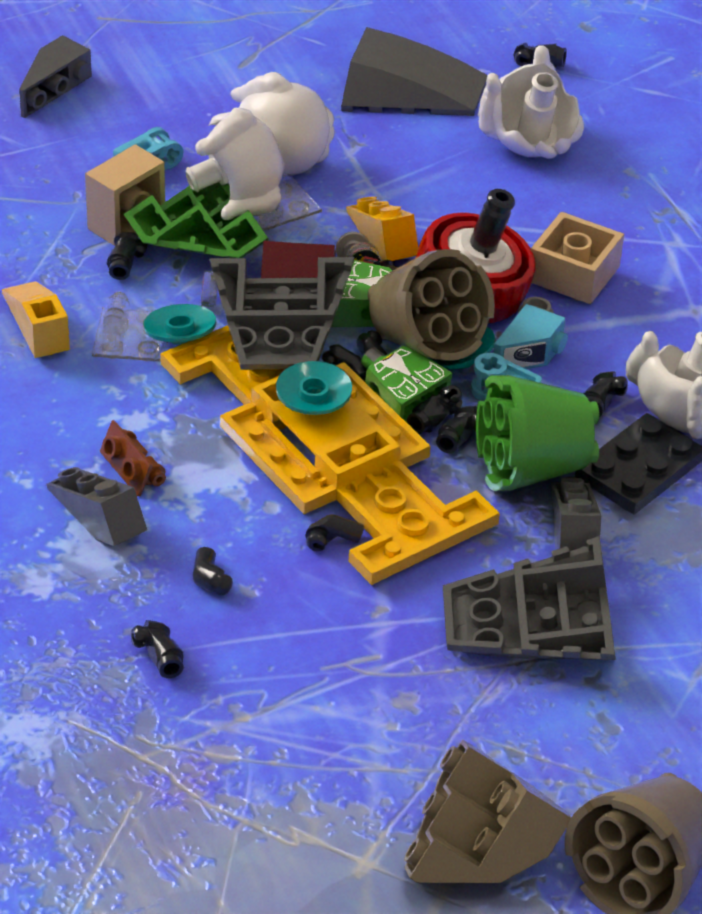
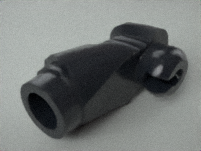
[513,43,567,68]
[107,232,147,280]
[583,371,628,417]
[407,385,462,434]
[436,406,477,453]
[131,620,184,678]

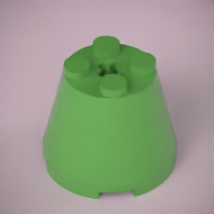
[476,375,599,491]

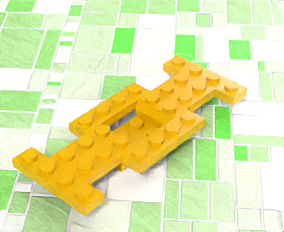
[160,325,500,585]

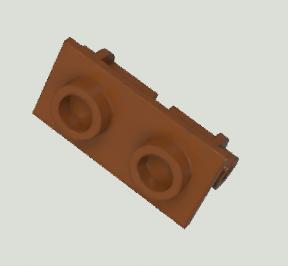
[100,420,166,496]

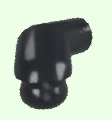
[356,330,388,356]
[322,344,367,382]
[193,547,233,595]

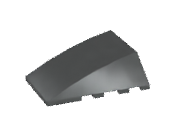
[341,27,487,116]
[210,257,354,370]
[443,536,616,660]

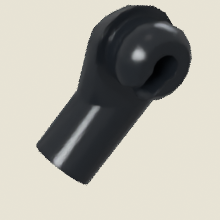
[305,514,364,551]

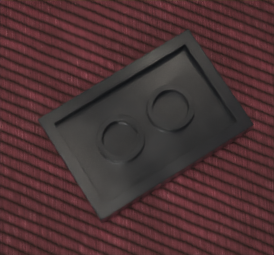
[575,413,702,515]

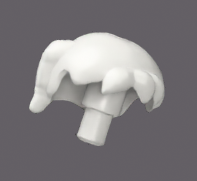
[478,46,584,159]
[230,72,335,176]
[186,108,284,220]
[626,331,702,439]

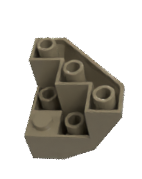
[404,739,571,883]

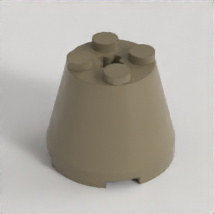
[368,249,495,361]
[565,773,702,914]

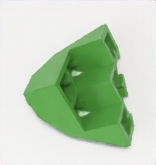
[124,182,269,258]

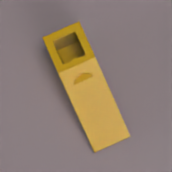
[346,197,418,261]
[2,281,70,358]

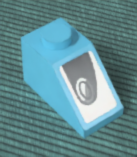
[493,304,568,369]

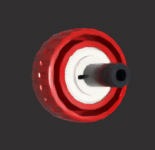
[415,189,536,323]

